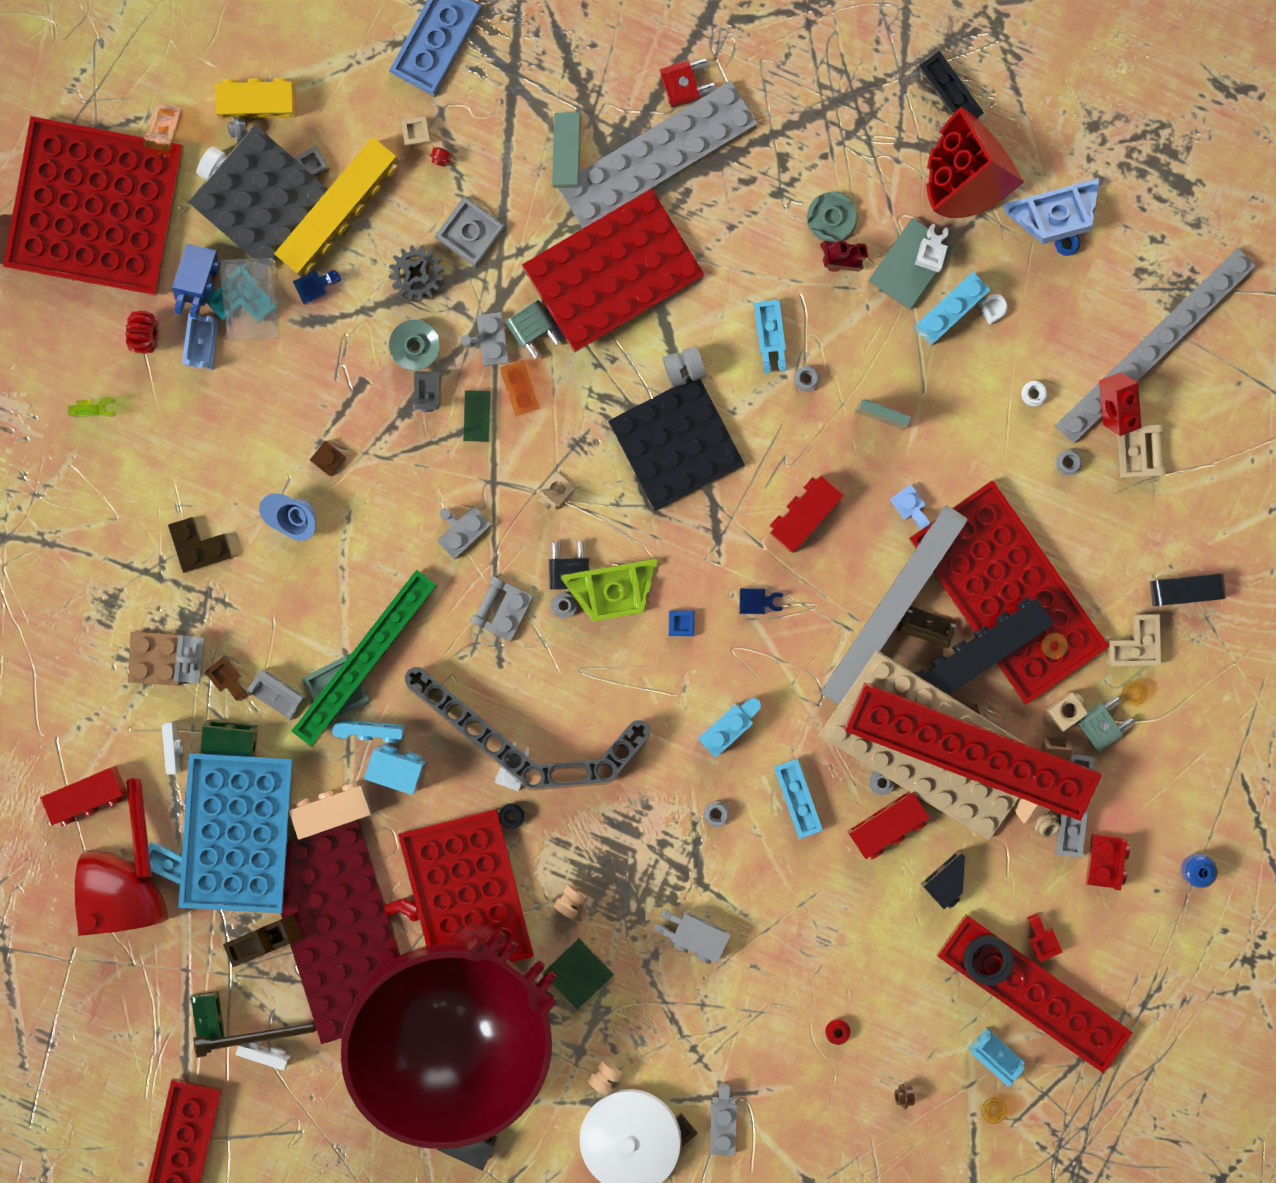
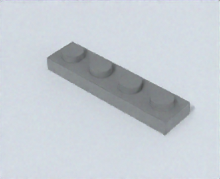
[1055,754,1095,858]

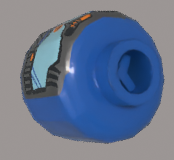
[1181,853,1218,888]

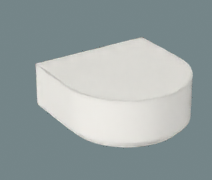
[976,294,1008,325]

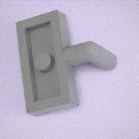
[461,312,509,367]
[437,506,491,559]

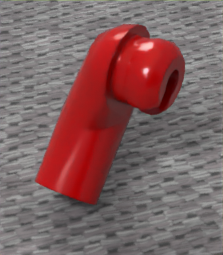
[384,898,419,922]

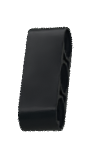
[1150,573,1226,606]

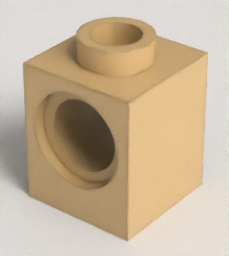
[1044,692,1088,731]

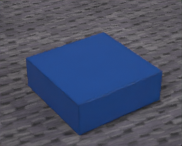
[669,611,695,636]

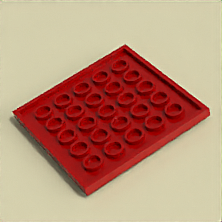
[3,116,184,296]

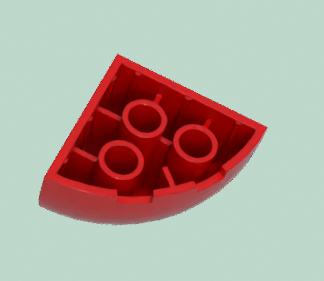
[926,107,1024,218]
[75,851,169,936]

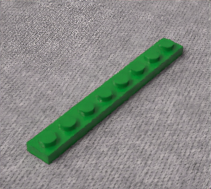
[291,569,437,747]

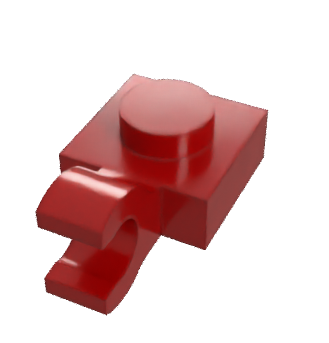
[1027,913,1063,963]

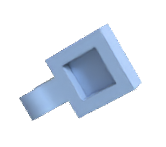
[889,484,930,530]

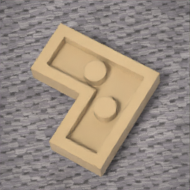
[1107,614,1161,666]

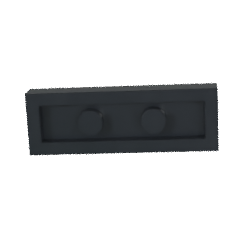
[918,51,984,119]

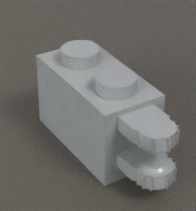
[654,910,731,964]

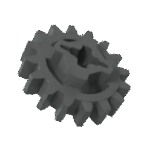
[389,245,444,301]

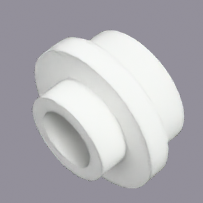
[1021,381,1047,407]

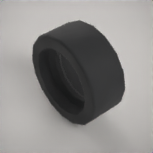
[963,935,1014,986]

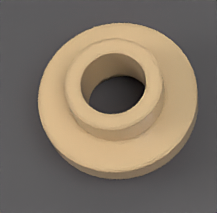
[1035,814,1060,838]

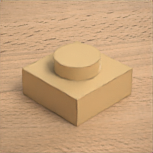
[401,116,431,147]

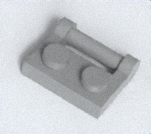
[470,576,533,642]

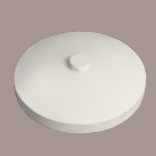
[580,1089,681,1183]

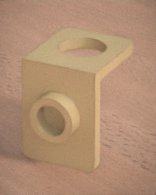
[536,472,575,510]

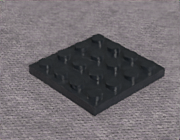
[608,379,745,511]

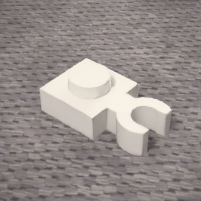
[915,224,948,272]
[495,743,529,791]

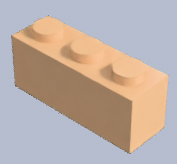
[289,782,374,840]

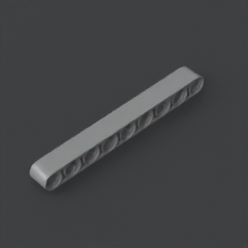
[820,505,968,705]

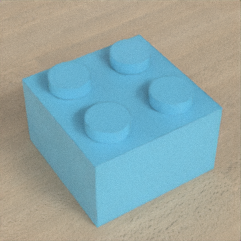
[364,743,427,795]

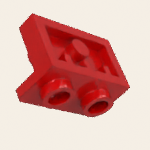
[1086,834,1130,891]

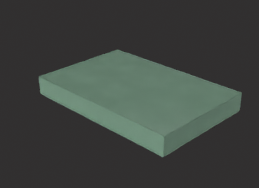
[868,218,954,310]

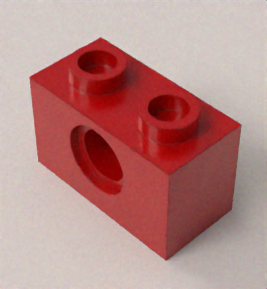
[1099,372,1142,436]

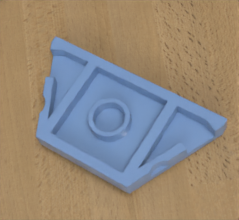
[1004,178,1099,244]

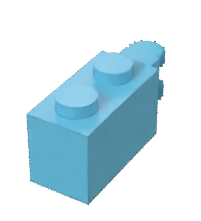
[698,697,762,758]

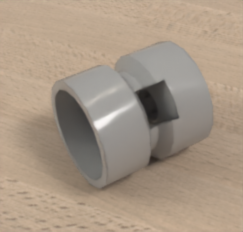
[662,345,707,388]

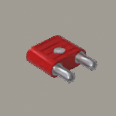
[659,58,716,108]

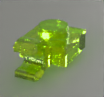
[68,397,116,418]

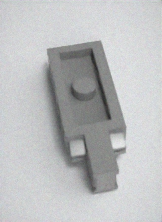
[710,1083,737,1156]

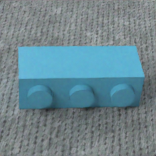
[913,272,990,346]

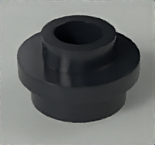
[499,803,525,829]

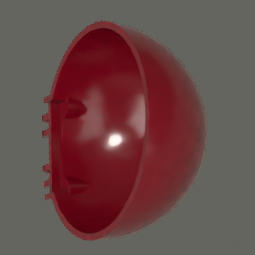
[341,930,557,1149]

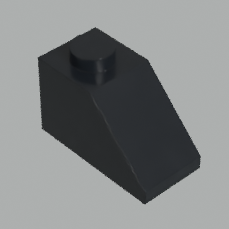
[920,850,965,910]

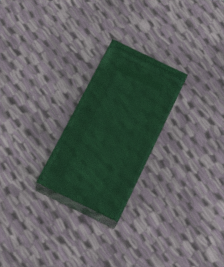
[463,390,491,442]

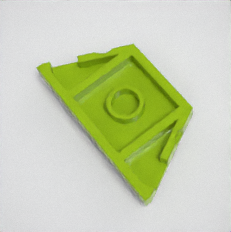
[561,559,658,622]

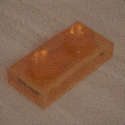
[144,103,182,151]
[500,360,540,417]

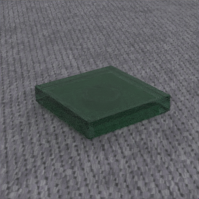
[542,937,614,1010]

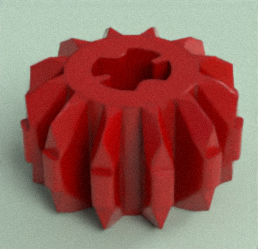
[125,310,160,354]

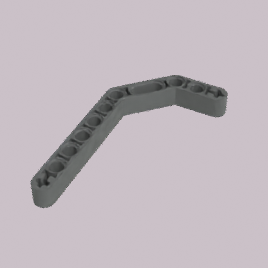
[405,667,650,791]

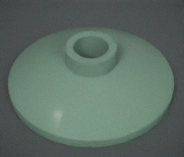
[389,320,440,371]

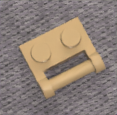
[1118,425,1166,478]

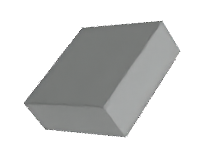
[294,146,329,177]

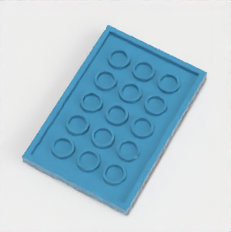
[178,753,293,913]

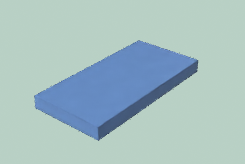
[389,0,482,97]

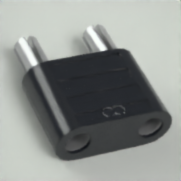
[549,540,589,590]

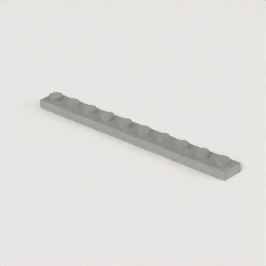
[1054,248,1255,444]

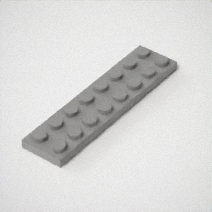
[558,81,757,229]

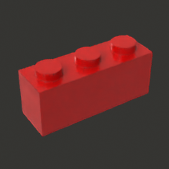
[769,476,844,553]
[40,766,127,827]
[847,791,930,860]

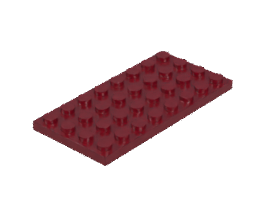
[280,820,401,1044]

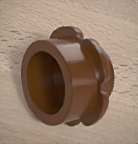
[894,1084,915,1109]

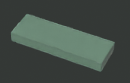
[552,112,581,188]

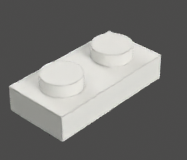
[235,1042,291,1071]

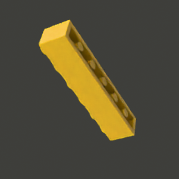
[274,137,399,277]

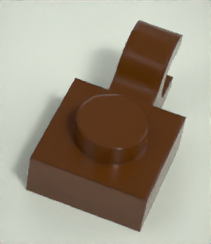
[205,656,248,701]

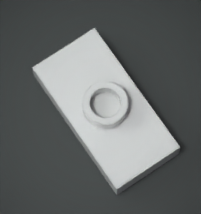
[162,721,183,775]

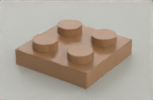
[128,632,180,686]

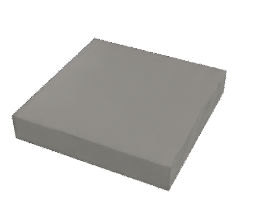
[434,196,506,268]

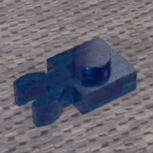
[739,588,783,614]

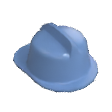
[259,493,317,541]

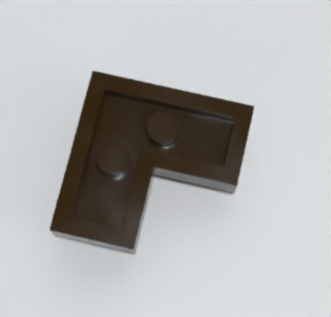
[168,517,233,573]

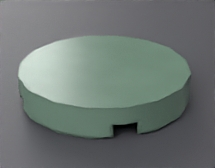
[806,191,858,242]

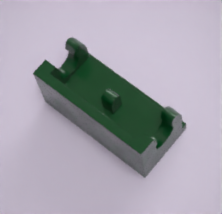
[201,720,258,757]
[190,991,225,1040]

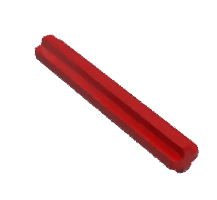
[126,778,152,879]

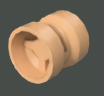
[553,884,588,920]
[588,1060,623,1096]

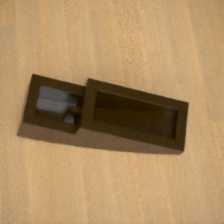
[223,914,303,968]

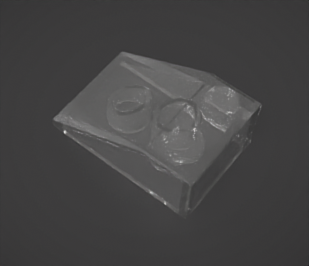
[221,258,280,341]

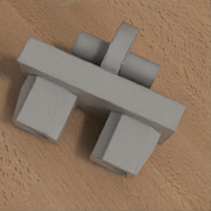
[174,635,205,684]

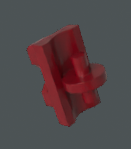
[820,240,868,272]

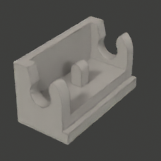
[247,669,306,720]

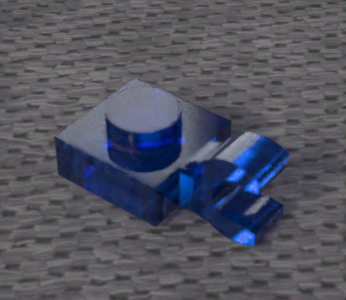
[293,270,342,305]

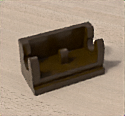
[898,606,956,648]

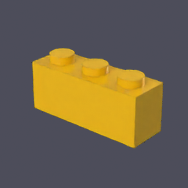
[215,78,296,119]

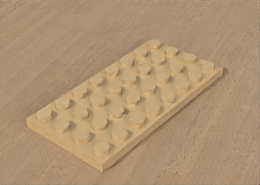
[819,650,1026,840]

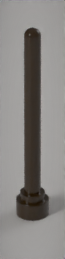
[193,1022,316,1058]

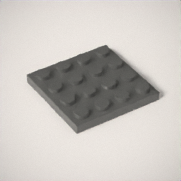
[188,124,328,271]

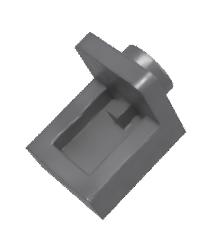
[413,371,441,412]

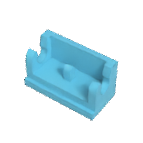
[968,1028,1025,1087]

